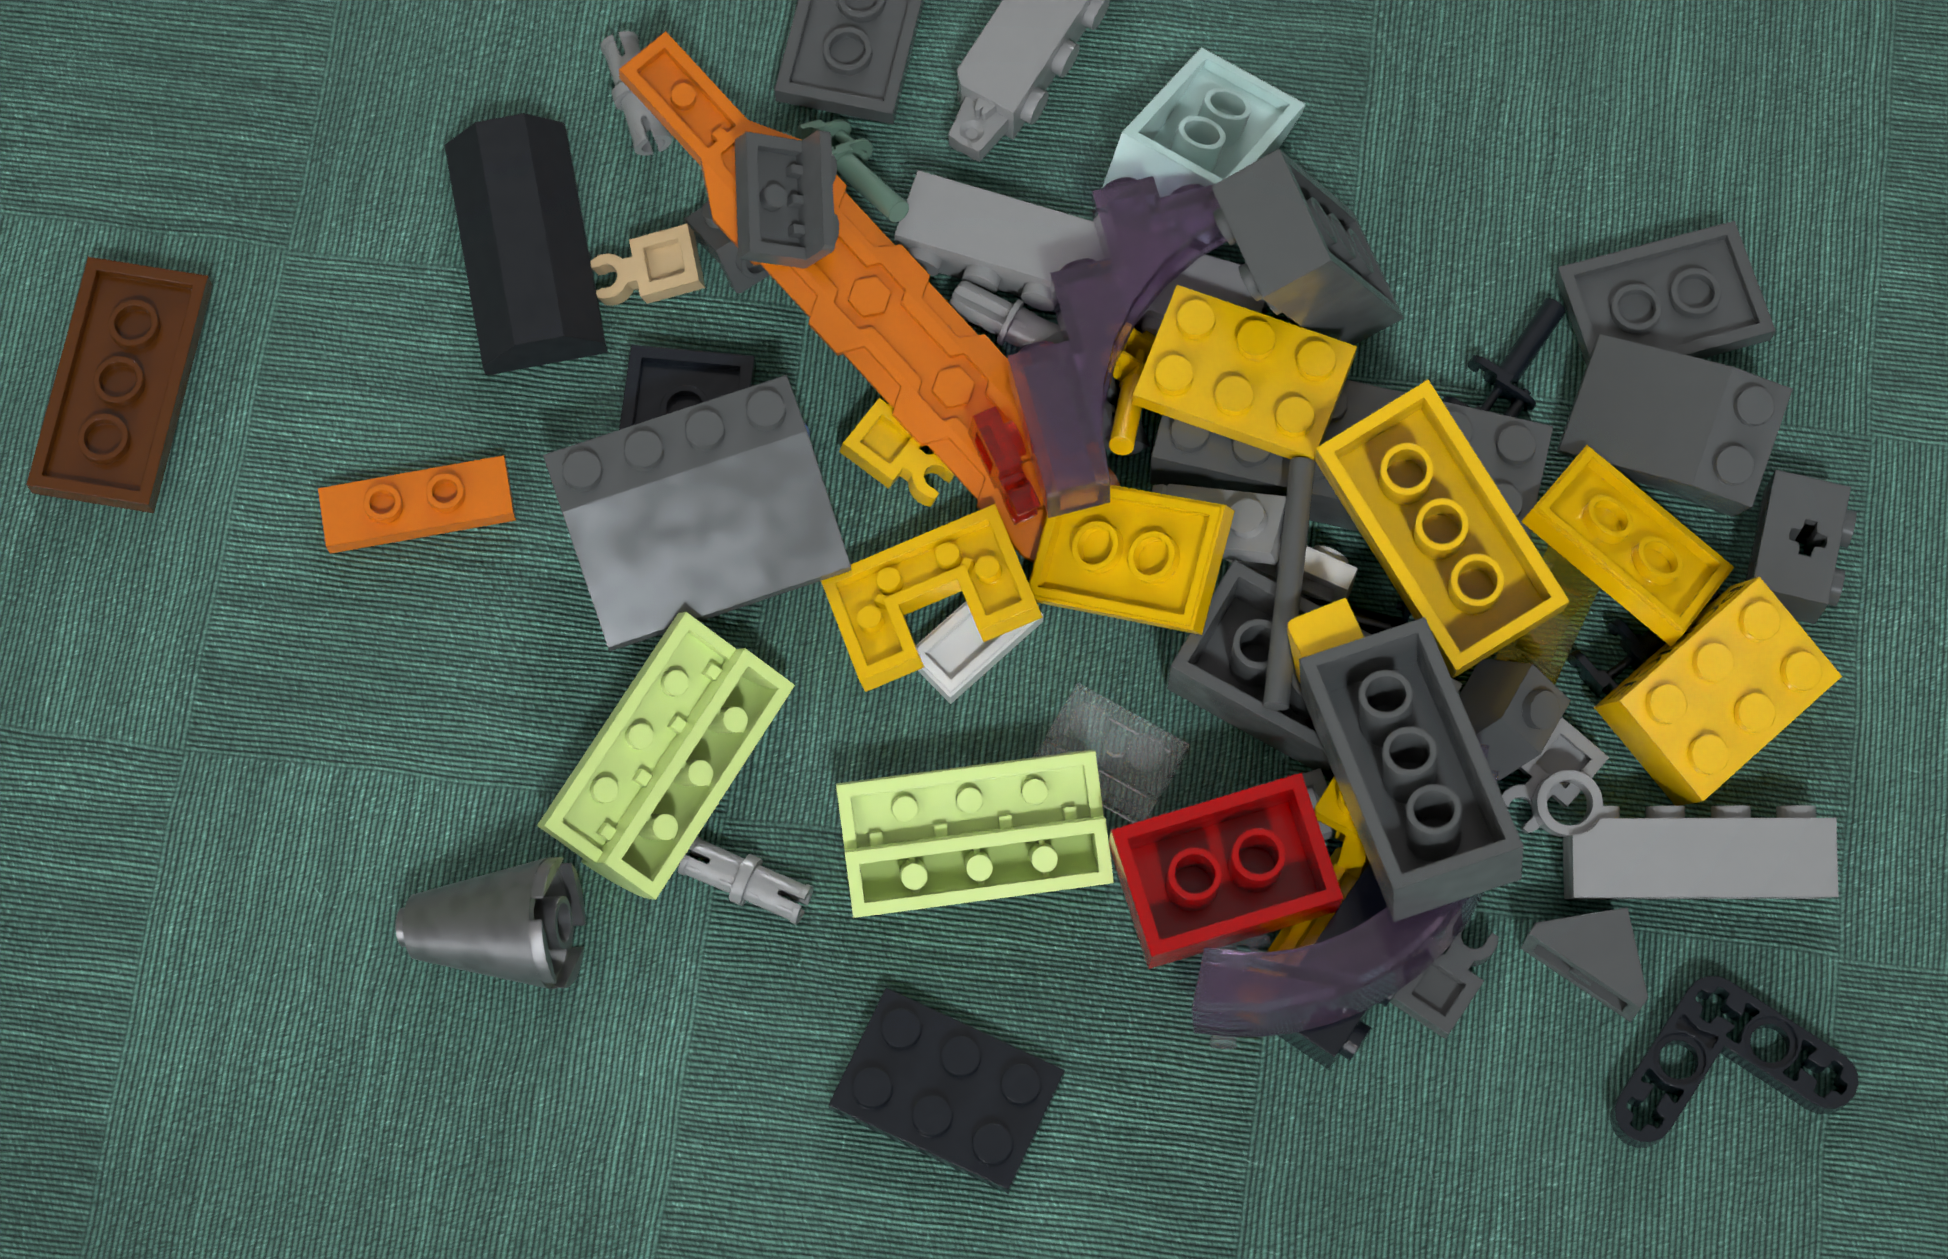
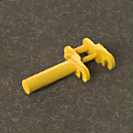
[1101,323,1156,455]

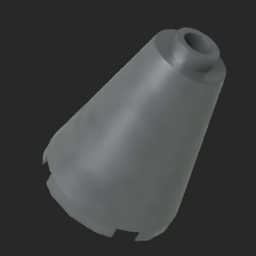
[395,857,585,989]

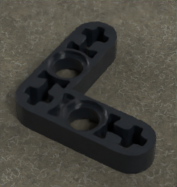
[1610,976,1859,1148]

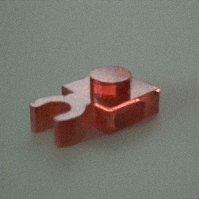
[968,406,1041,525]

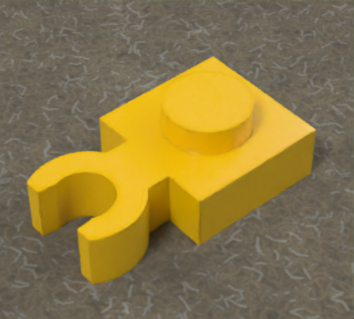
[839,398,955,507]

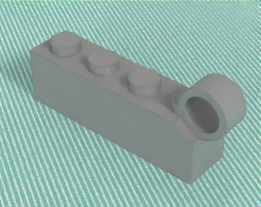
[1532,770,1839,900]

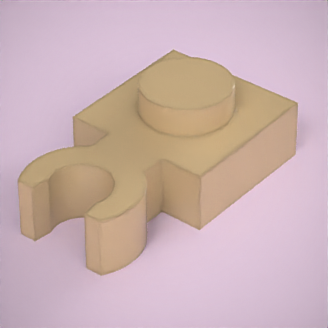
[590,224,705,306]

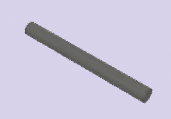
[1263,457,1316,711]

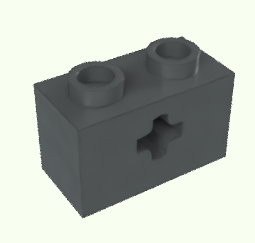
[1745,470,1857,624]

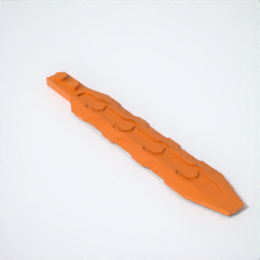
[619,31,1120,563]

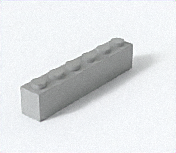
[894,170,1268,337]

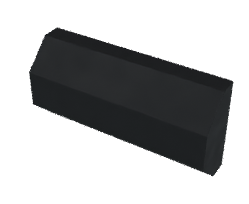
[444,113,608,376]

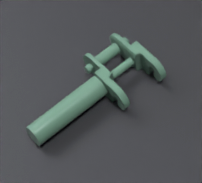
[785,119,909,222]

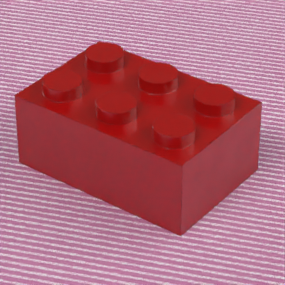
[1109,773,1343,969]

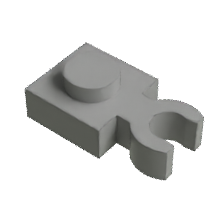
[1501,717,1610,834]

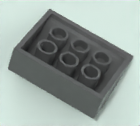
[543,375,852,652]

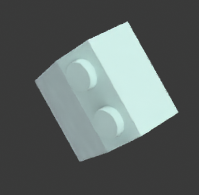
[1102,47,1306,247]

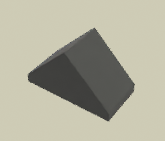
[1520,907,1648,1022]

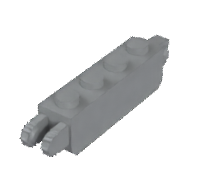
[948,0,1110,162]

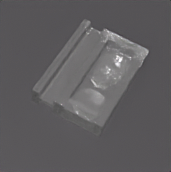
[1033,682,1189,823]

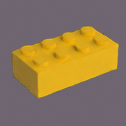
[1315,380,1570,679]

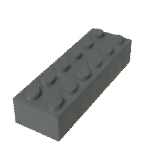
[1150,380,1554,536]

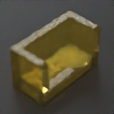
[1495,545,1600,685]

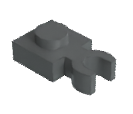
[1390,914,1499,1039]

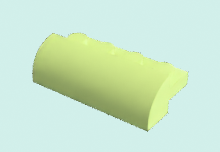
[537,612,795,900]
[836,749,1114,918]

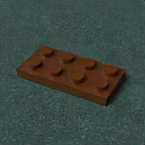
[26,257,213,513]

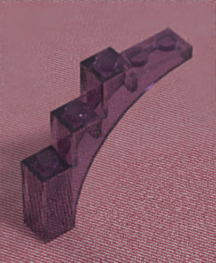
[1007,176,1227,518]

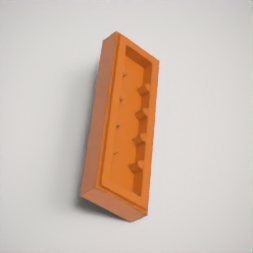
[318,455,516,554]

